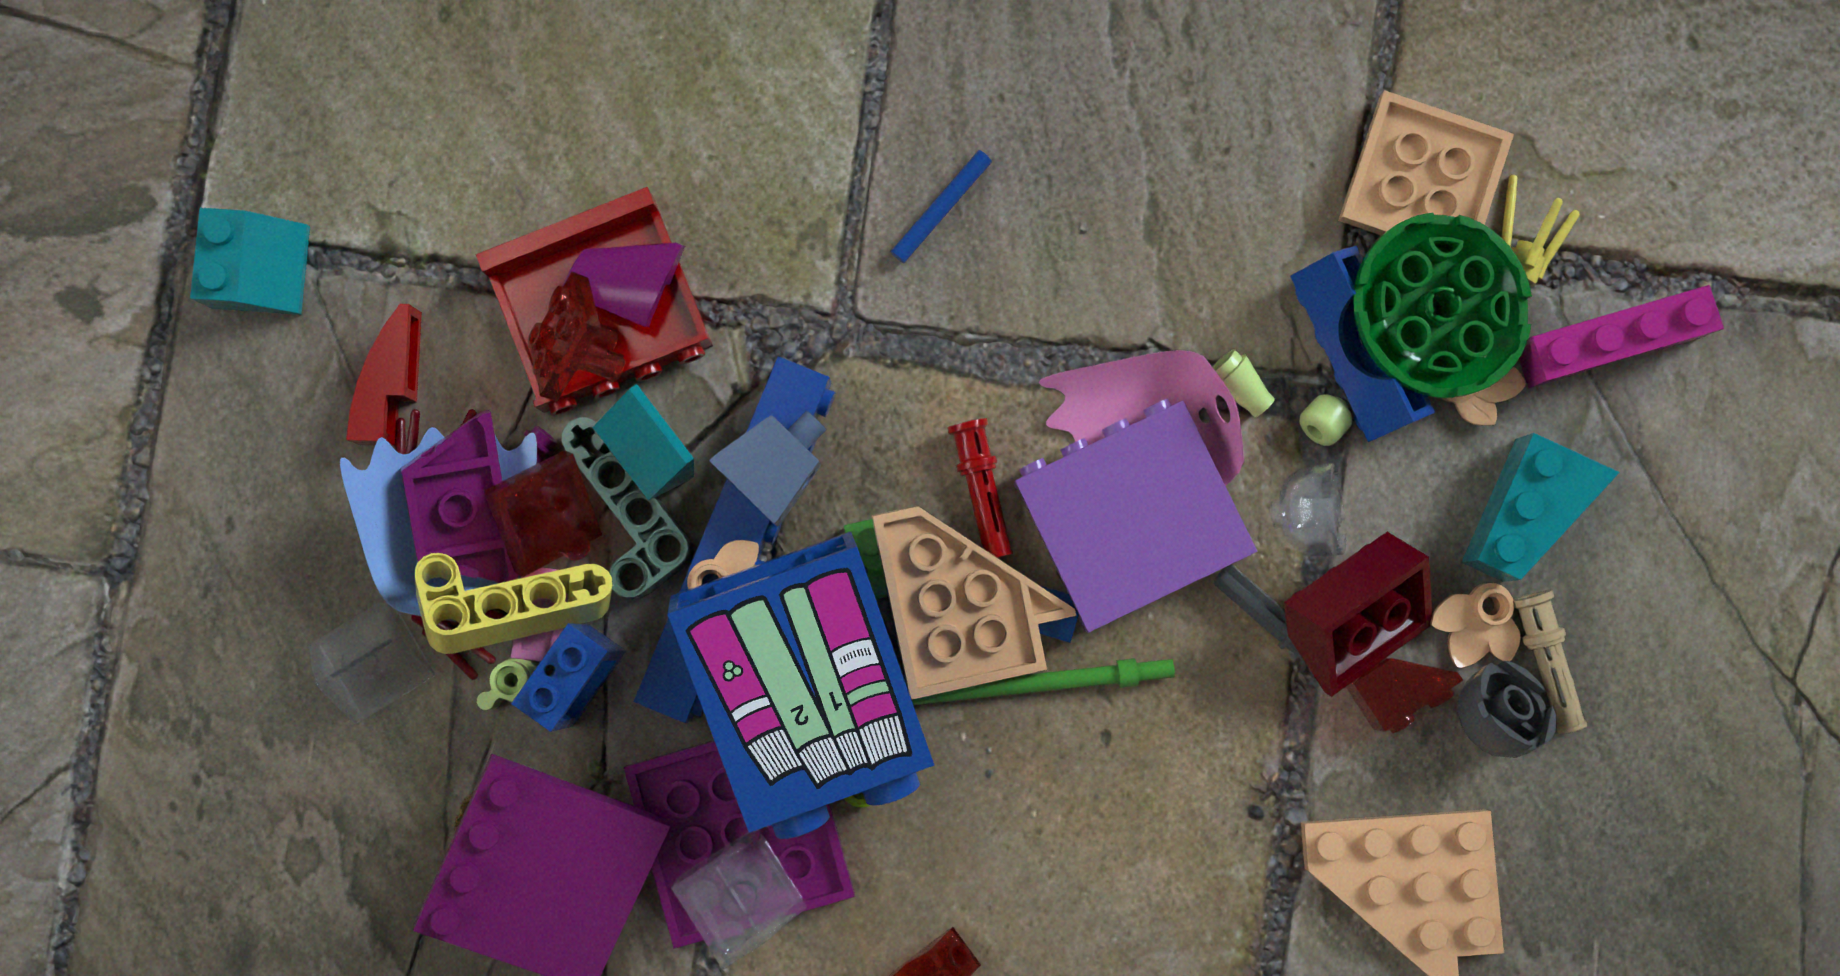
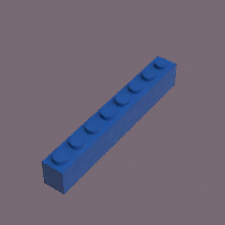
[633,356,836,723]

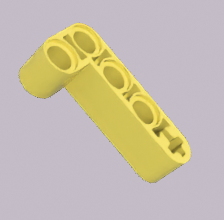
[415,553,613,654]

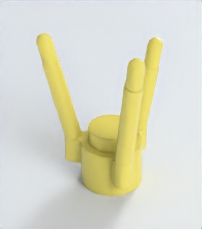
[1501,174,1580,287]

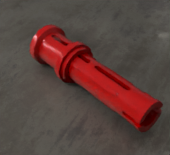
[947,418,1013,558]

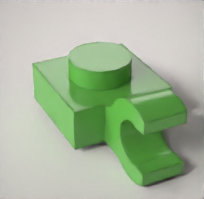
[844,519,888,600]

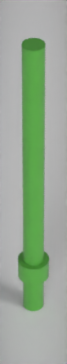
[912,658,1175,705]

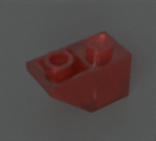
[1346,658,1463,733]

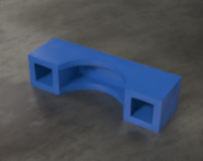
[1290,246,1435,442]

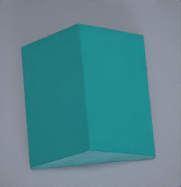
[593,384,694,500]

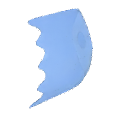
[340,427,537,621]

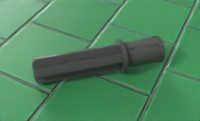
[1214,565,1306,664]

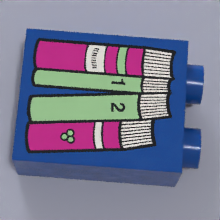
[667,532,934,839]

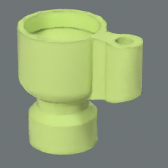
[477,658,539,710]

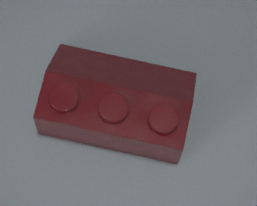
[1284,531,1432,697]

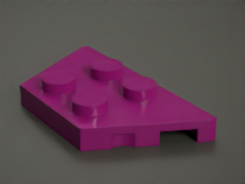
[400,410,519,583]

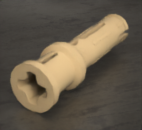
[1513,590,1587,734]

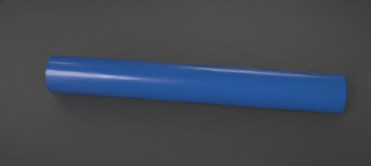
[890,150,992,263]

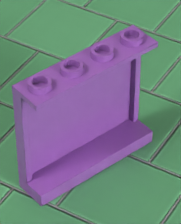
[1014,398,1258,633]

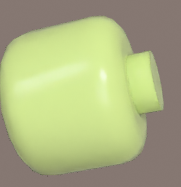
[1299,394,1353,446]

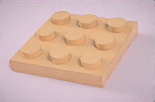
[1338,90,1514,235]

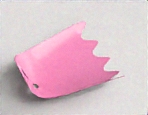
[1039,350,1244,486]

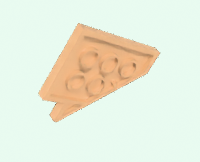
[871,506,1076,700]
[1301,809,1504,976]

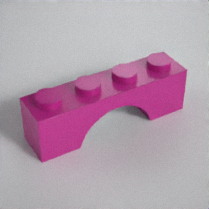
[1519,285,1724,389]

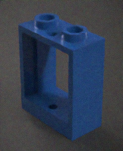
[511,623,626,732]

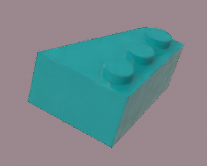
[1461,433,1620,582]

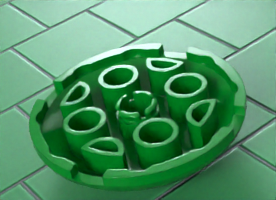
[1353,213,1532,398]

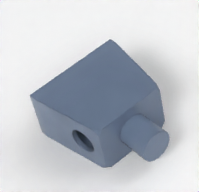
[709,410,827,527]

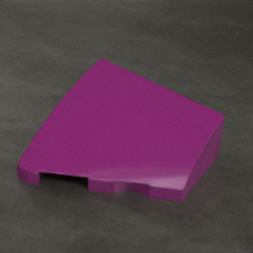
[560,242,685,327]

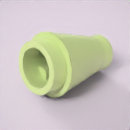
[1212,349,1275,417]

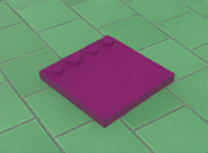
[623,740,855,949]
[413,753,670,976]

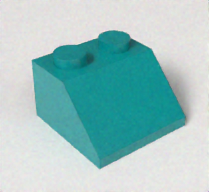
[190,207,310,315]

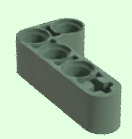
[562,417,693,599]

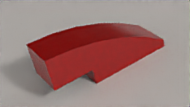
[346,304,422,446]

